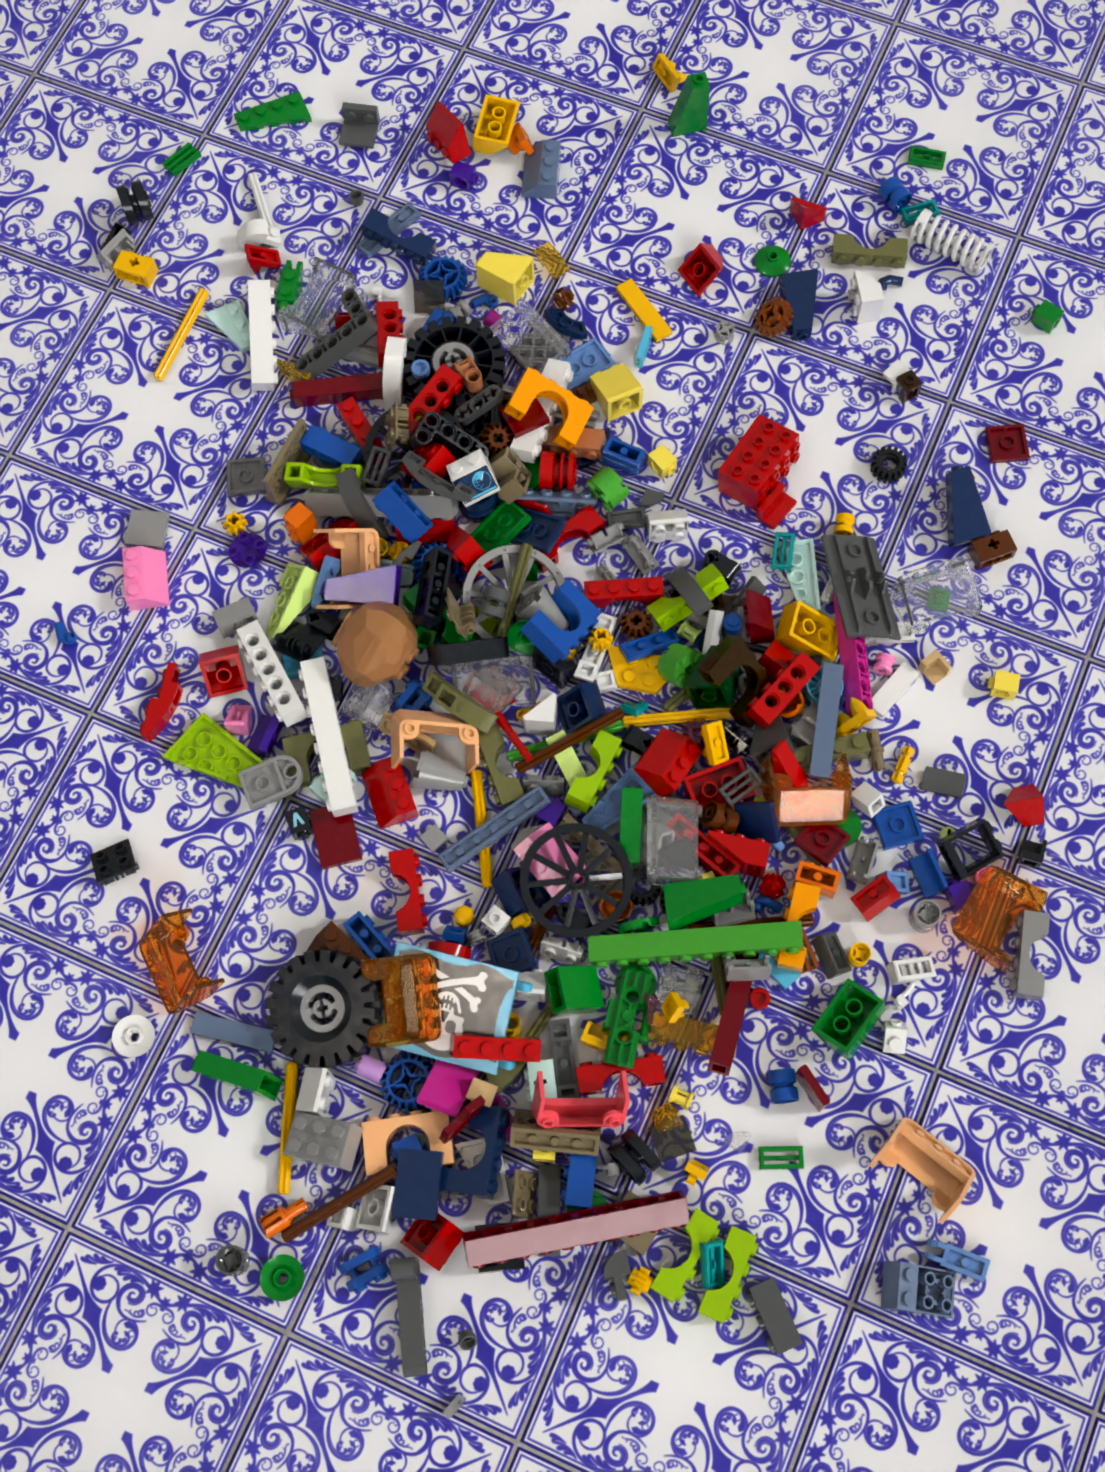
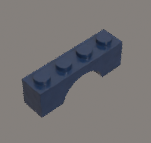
[361,208,436,266]

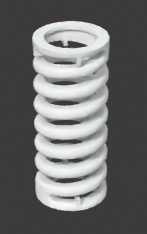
[909,208,995,275]

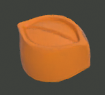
[599,891,634,922]

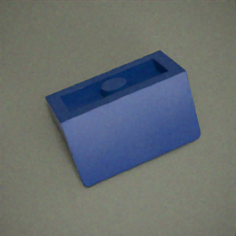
[908,848,948,899]

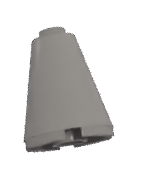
[515,584,569,631]
[411,748,469,791]

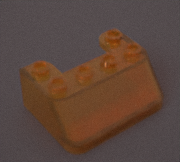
[361,953,442,1048]

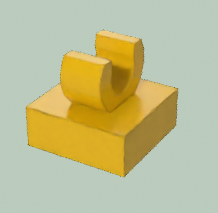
[660,992,690,1023]
[684,1157,710,1186]

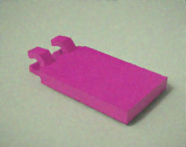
[417,1060,480,1118]

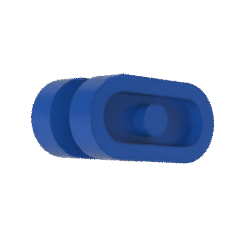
[393,678,433,711]
[338,1246,390,1294]

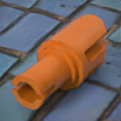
[258,1197,309,1239]

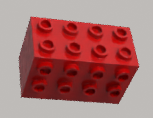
[718,414,800,511]

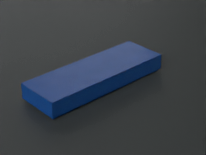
[619,627,681,663]

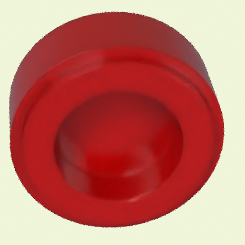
[748,987,770,1010]

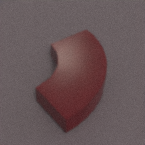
[439,1095,485,1144]

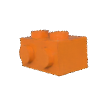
[283,501,318,545]
[792,860,841,899]

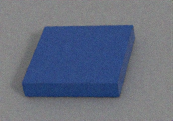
[873,800,924,851]

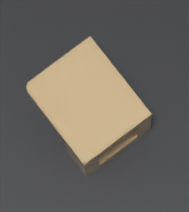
[918,649,952,685]
[466,1077,499,1107]

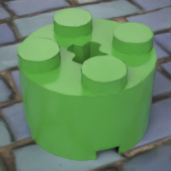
[586,465,630,512]
[658,643,704,689]

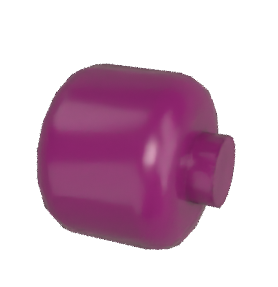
[483,310,503,331]

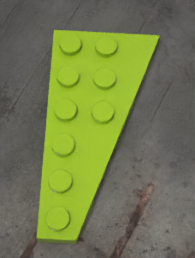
[162,713,281,802]

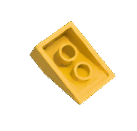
[775,600,839,662]

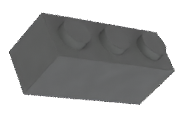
[746,1277,803,1355]

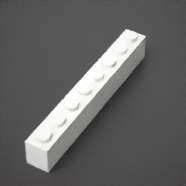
[298,656,359,817]

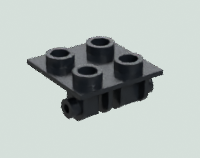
[273,622,328,662]
[716,719,752,757]
[90,839,140,886]

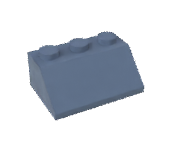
[521,140,561,199]

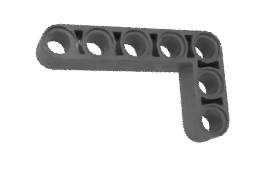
[295,288,378,380]
[390,1257,427,1378]

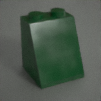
[684,645,741,708]

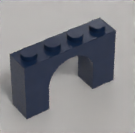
[440,1102,510,1200]

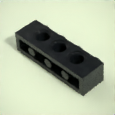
[412,546,453,630]

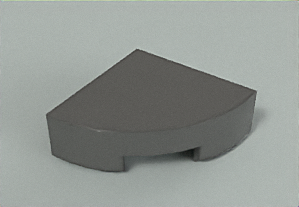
[640,488,665,508]

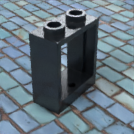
[935,819,1004,880]

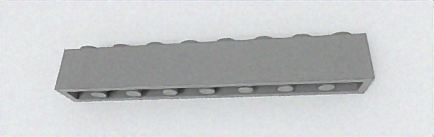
[303,487,459,521]

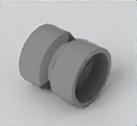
[909,899,942,933]

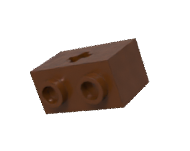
[968,529,1017,570]

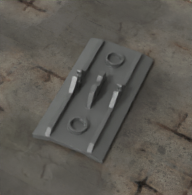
[821,534,901,640]

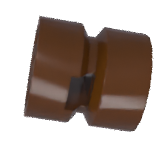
[700,800,740,835]

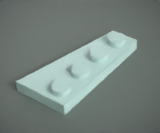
[778,538,821,613]

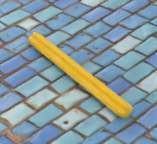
[153,288,209,381]
[622,708,733,728]
[471,770,493,888]
[277,1062,298,1194]

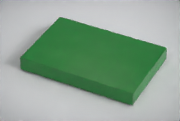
[470,500,532,560]

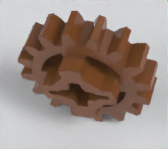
[754,296,794,338]

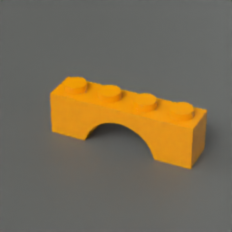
[774,882,821,973]

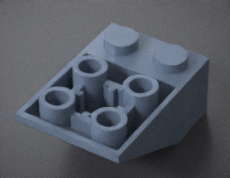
[881,1261,956,1319]

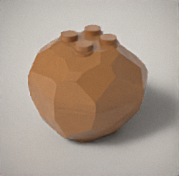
[331,601,420,687]

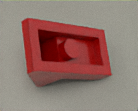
[244,244,281,274]

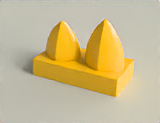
[652,53,688,92]
[835,697,877,738]
[700,720,730,765]

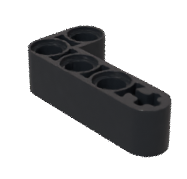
[409,411,489,458]
[427,637,510,665]

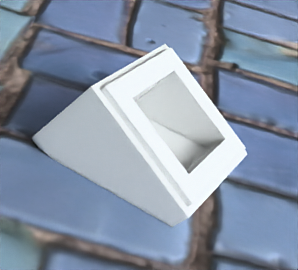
[326,1206,358,1231]

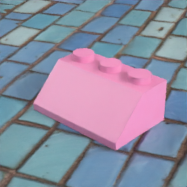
[122,546,170,611]
[513,822,587,897]

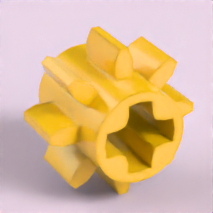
[223,511,248,536]
[387,541,411,564]
[588,627,613,653]
[626,1266,654,1296]

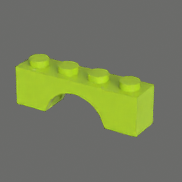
[284,462,365,489]
[646,563,729,632]
[564,730,623,813]
[650,1208,720,1303]
[697,1226,759,1324]

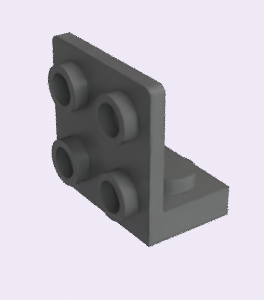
[339,102,380,149]

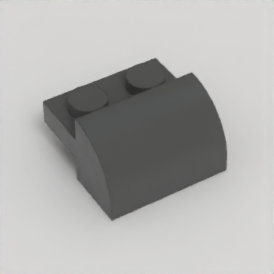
[604,1250,631,1302]

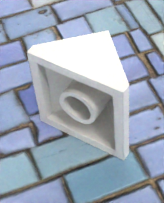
[522,693,558,736]
[355,1185,395,1234]

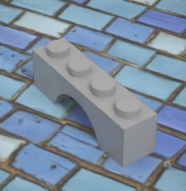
[1010,910,1050,1001]

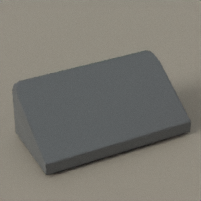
[921,766,967,798]
[812,932,852,979]

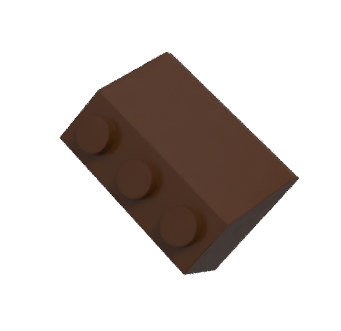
[306,921,378,973]

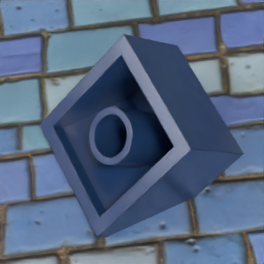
[557,682,607,734]
[491,866,551,918]

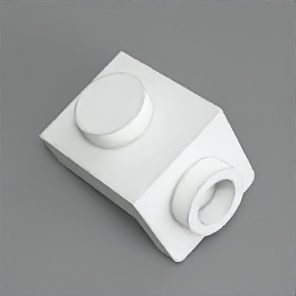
[882,1019,908,1054]

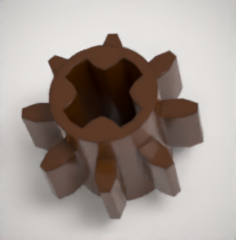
[552,287,574,311]

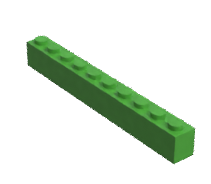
[588,921,804,968]

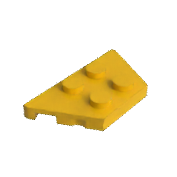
[607,646,667,695]

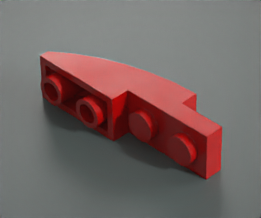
[140,662,183,742]

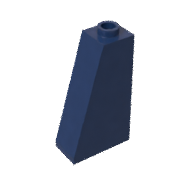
[779,269,818,341]
[945,464,992,547]

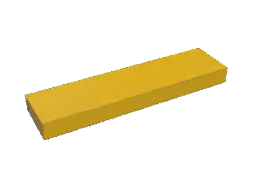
[616,278,672,343]

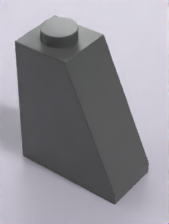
[749,714,795,768]

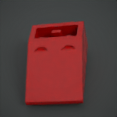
[707,829,771,878]

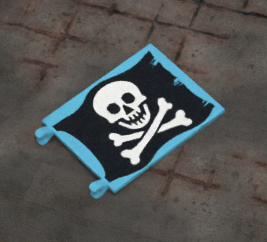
[375,942,533,1075]

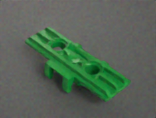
[602,966,656,1069]

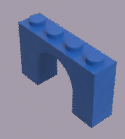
[519,579,602,664]

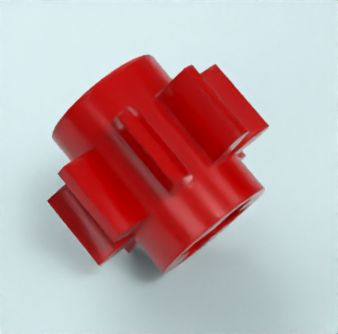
[760,873,786,900]

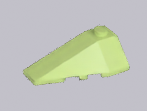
[265,562,319,638]

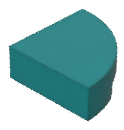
[620,700,648,717]

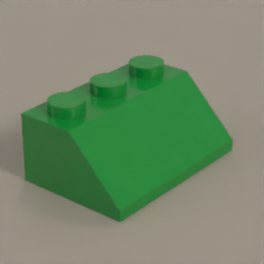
[811,978,886,1061]

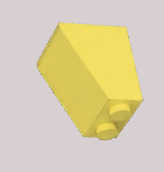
[475,251,535,306]
[590,363,643,422]

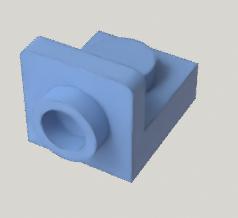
[875,871,910,895]

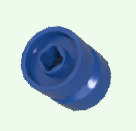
[878,176,912,212]
[767,1068,799,1104]

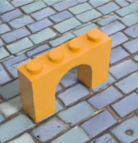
[503,367,594,451]

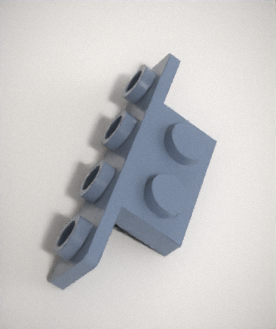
[518,488,595,518]

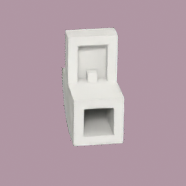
[237,219,282,248]

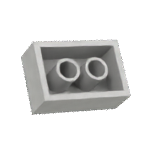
[283,1111,363,1172]

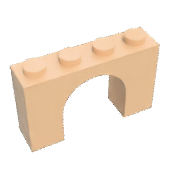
[361,1109,456,1177]

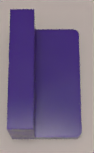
[247,714,285,758]

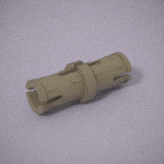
[866,729,886,772]

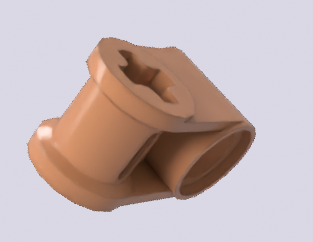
[452,355,483,393]

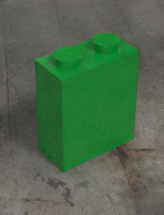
[544,966,604,1014]

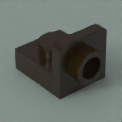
[896,370,922,404]

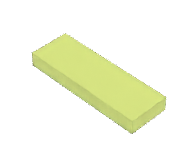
[545,730,587,787]

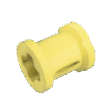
[667,1084,695,1111]

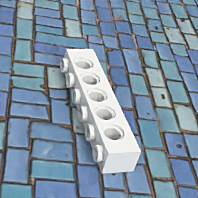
[236,620,308,727]

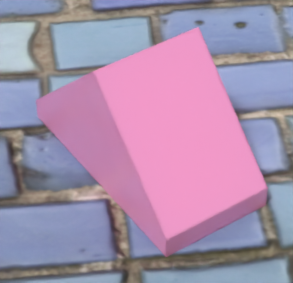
[224,705,252,735]

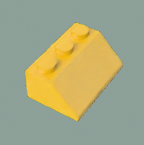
[473,94,520,155]

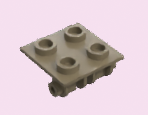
[385,401,409,450]
[445,587,477,641]
[511,1169,537,1219]

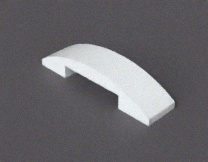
[383,336,407,412]
[574,613,617,683]

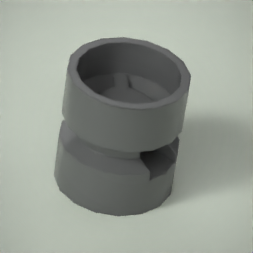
[478,585,511,620]
[215,1245,250,1277]

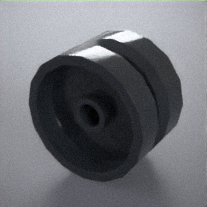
[116,179,154,226]
[606,1128,662,1186]

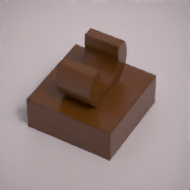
[572,383,597,404]

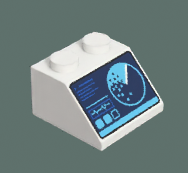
[446,448,500,507]

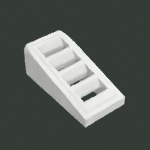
[887,955,937,985]

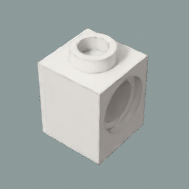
[481,904,511,937]

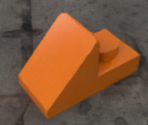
[508,122,535,155]

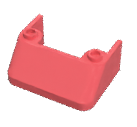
[531,1071,630,1129]

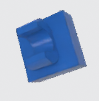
[442,925,467,945]

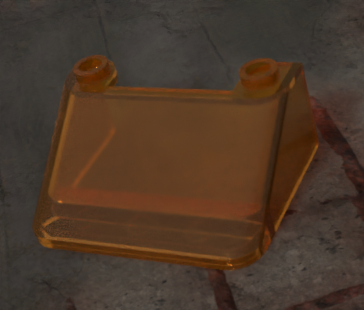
[952,866,1048,973]

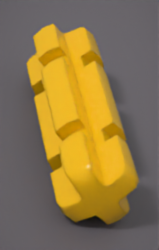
[891,746,915,784]

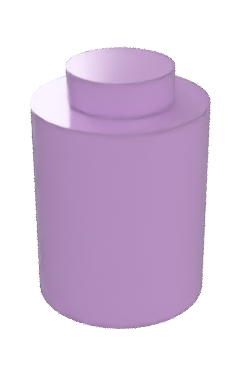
[354,1054,388,1085]

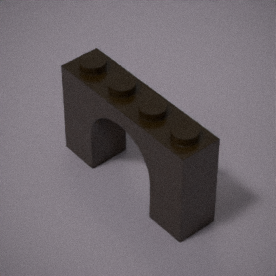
[697,634,774,728]

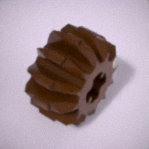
[479,422,512,455]
[619,607,653,640]

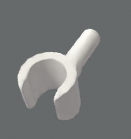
[372,285,384,302]
[894,982,916,1010]
[596,1163,620,1177]

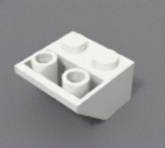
[848,270,884,323]
[647,509,689,543]
[295,1067,336,1117]

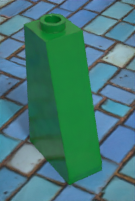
[668,72,710,137]
[620,786,643,867]
[663,874,746,930]
[192,1050,283,1101]

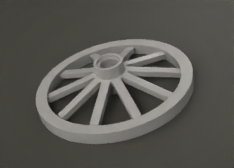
[462,545,565,652]

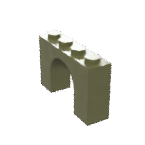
[282,720,372,789]

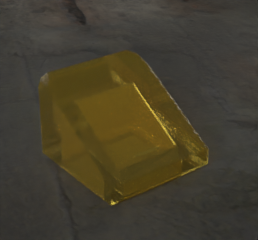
[651,1102,683,1133]

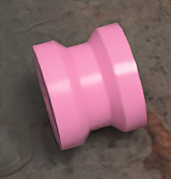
[872,652,896,676]

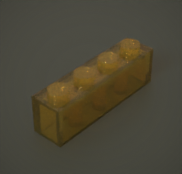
[649,1011,738,1059]

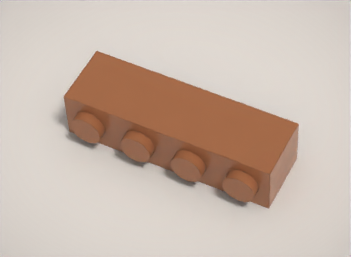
[541,425,607,460]

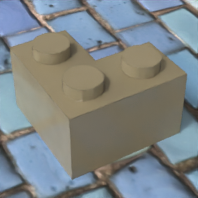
[489,446,532,505]

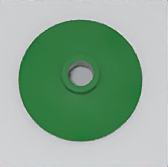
[754,245,791,277]
[507,620,535,654]
[260,1254,305,1301]

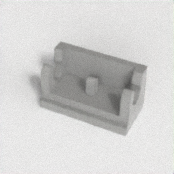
[96,228,136,272]
[212,597,260,638]
[846,836,880,885]
[710,888,756,927]
[724,955,772,981]

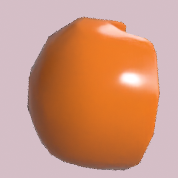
[779,687,805,718]

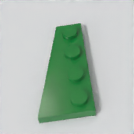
[234,91,312,132]

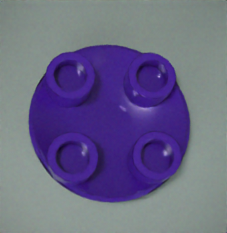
[228,531,267,567]

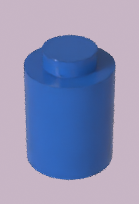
[721,613,743,637]

